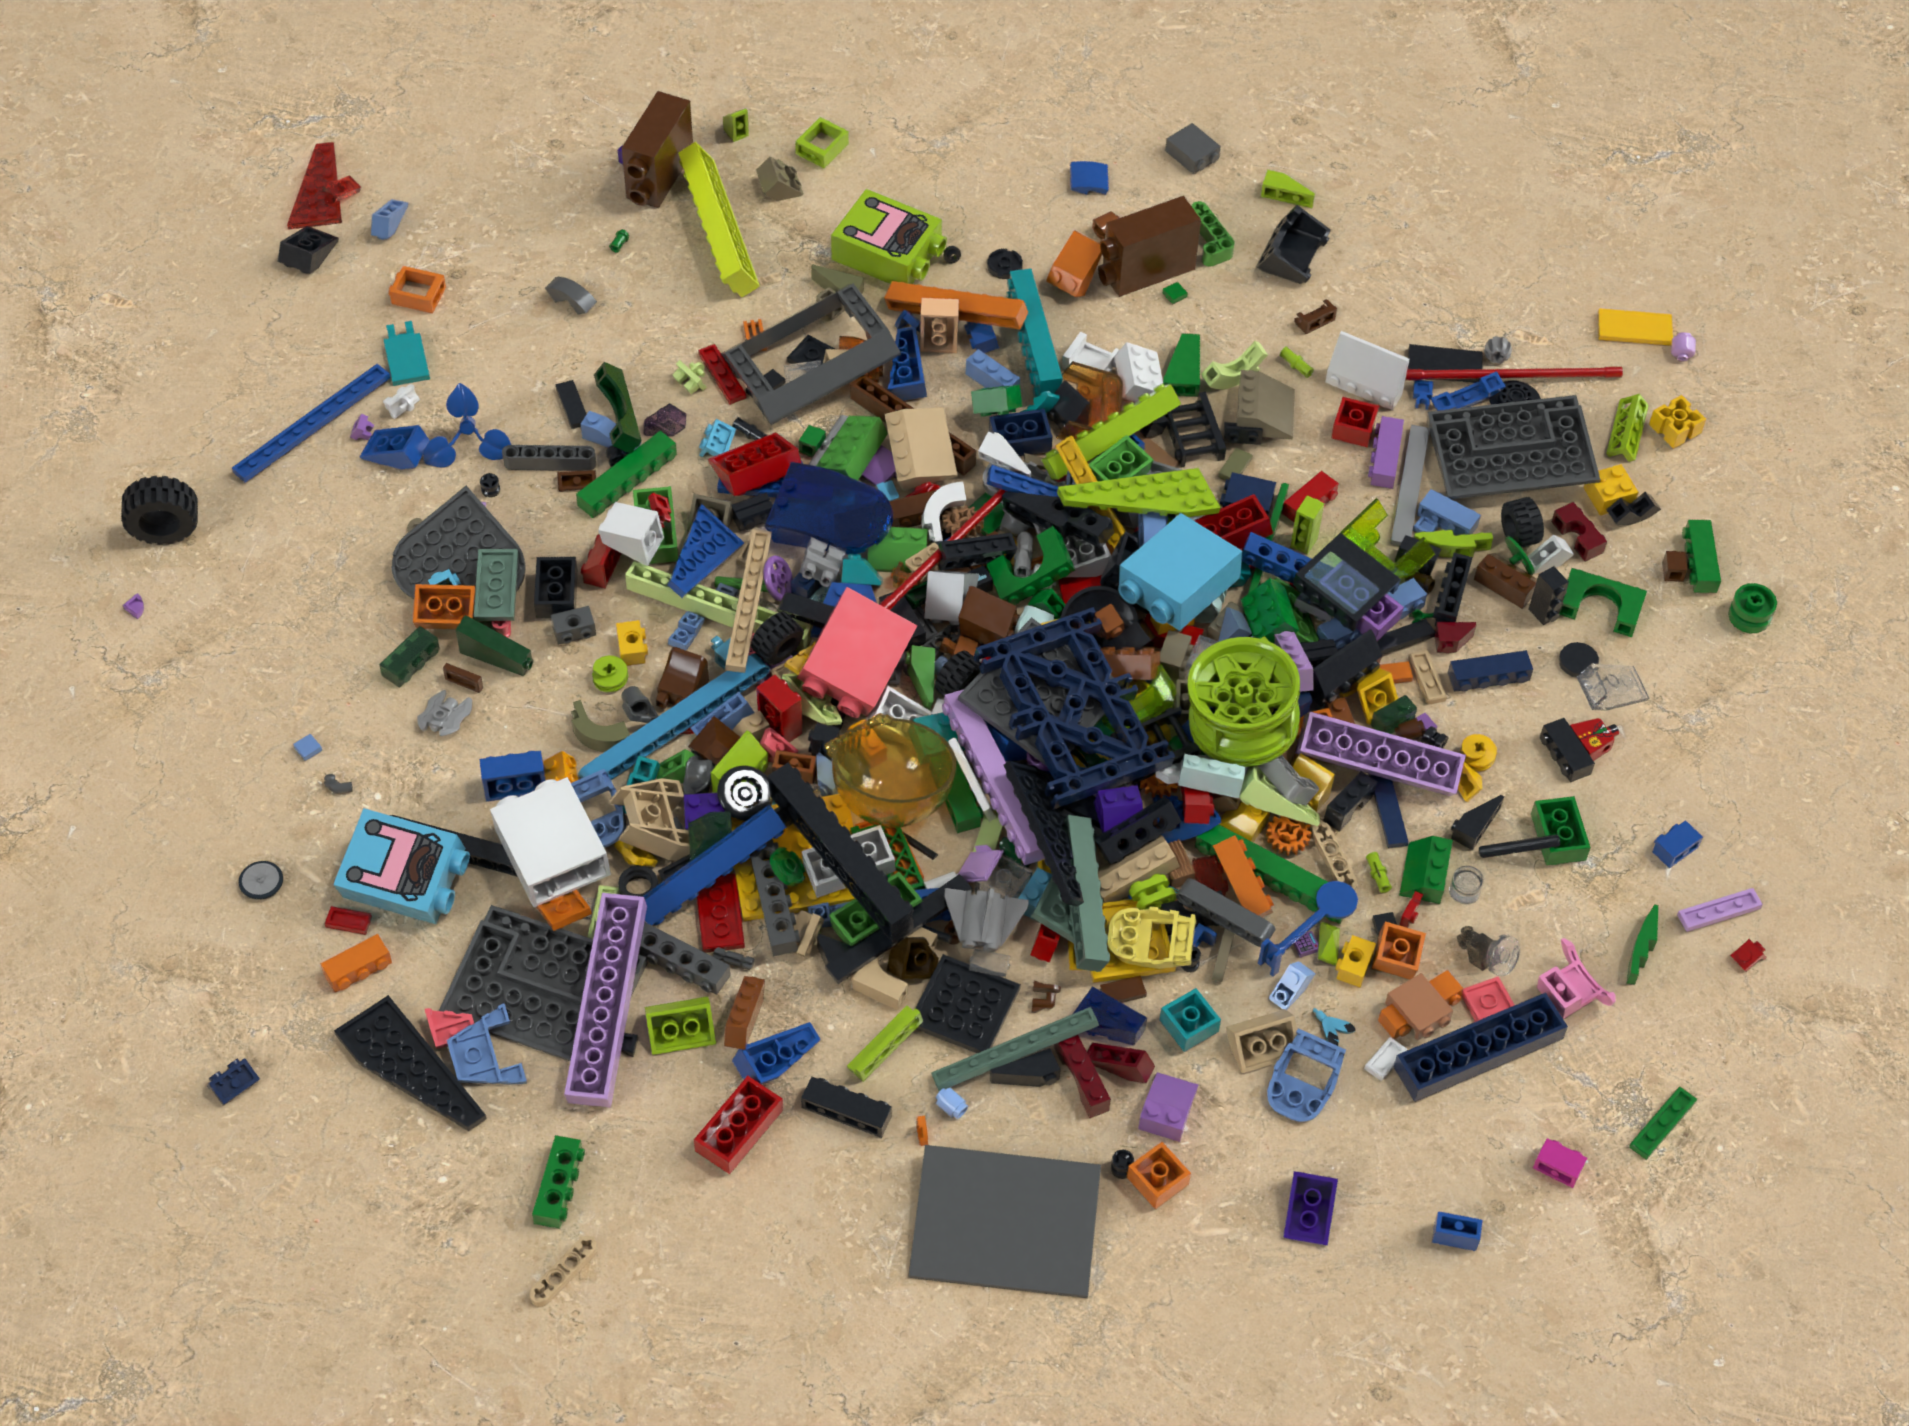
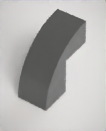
[545,277,597,315]

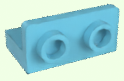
[699,419,736,457]

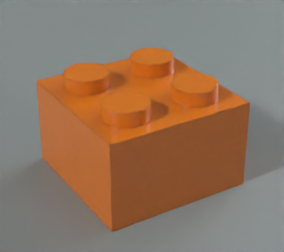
[1371,921,1426,979]
[1127,1142,1191,1209]

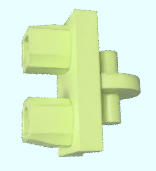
[672,360,707,394]

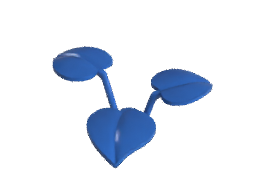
[423,383,511,467]

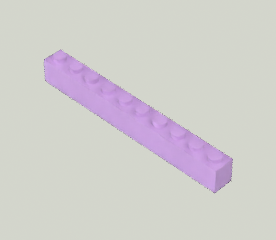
[942,689,1045,865]

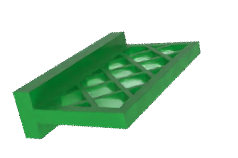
[850,819,925,890]

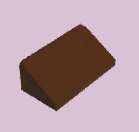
[557,470,597,491]

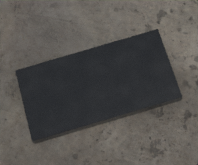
[1408,344,1483,383]

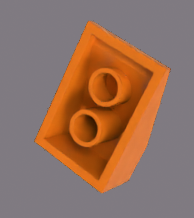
[1046,231,1102,297]

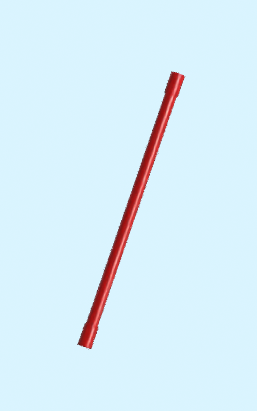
[1405,366,1623,381]
[879,472,1020,610]

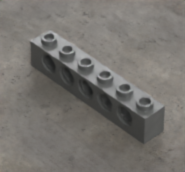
[750,838,800,956]
[639,922,730,995]

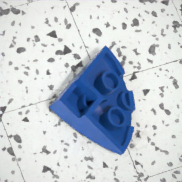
[1152,795,1221,843]

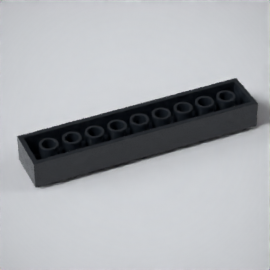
[768,763,914,944]

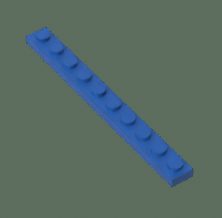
[232,364,390,483]

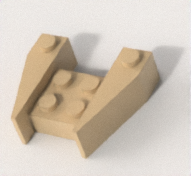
[609,778,698,861]

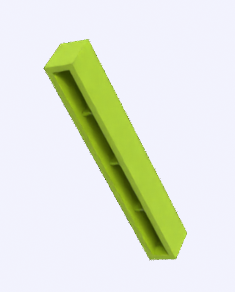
[1041,383,1181,480]

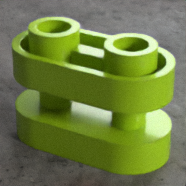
[1129,874,1176,910]

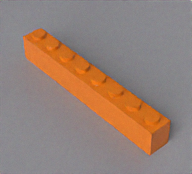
[884,281,1028,329]

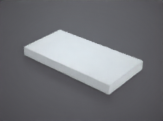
[948,738,996,822]

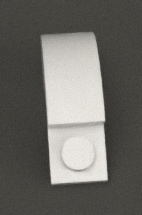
[921,482,966,546]

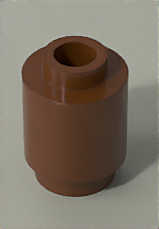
[1394,717,1426,740]

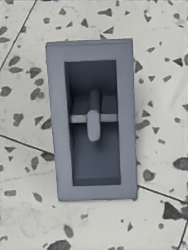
[1218,607,1252,642]

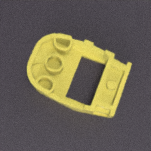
[1107,907,1196,969]

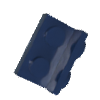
[207,1058,260,1105]

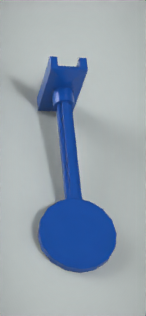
[1258,881,1358,977]

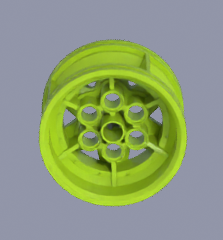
[1188,637,1300,767]

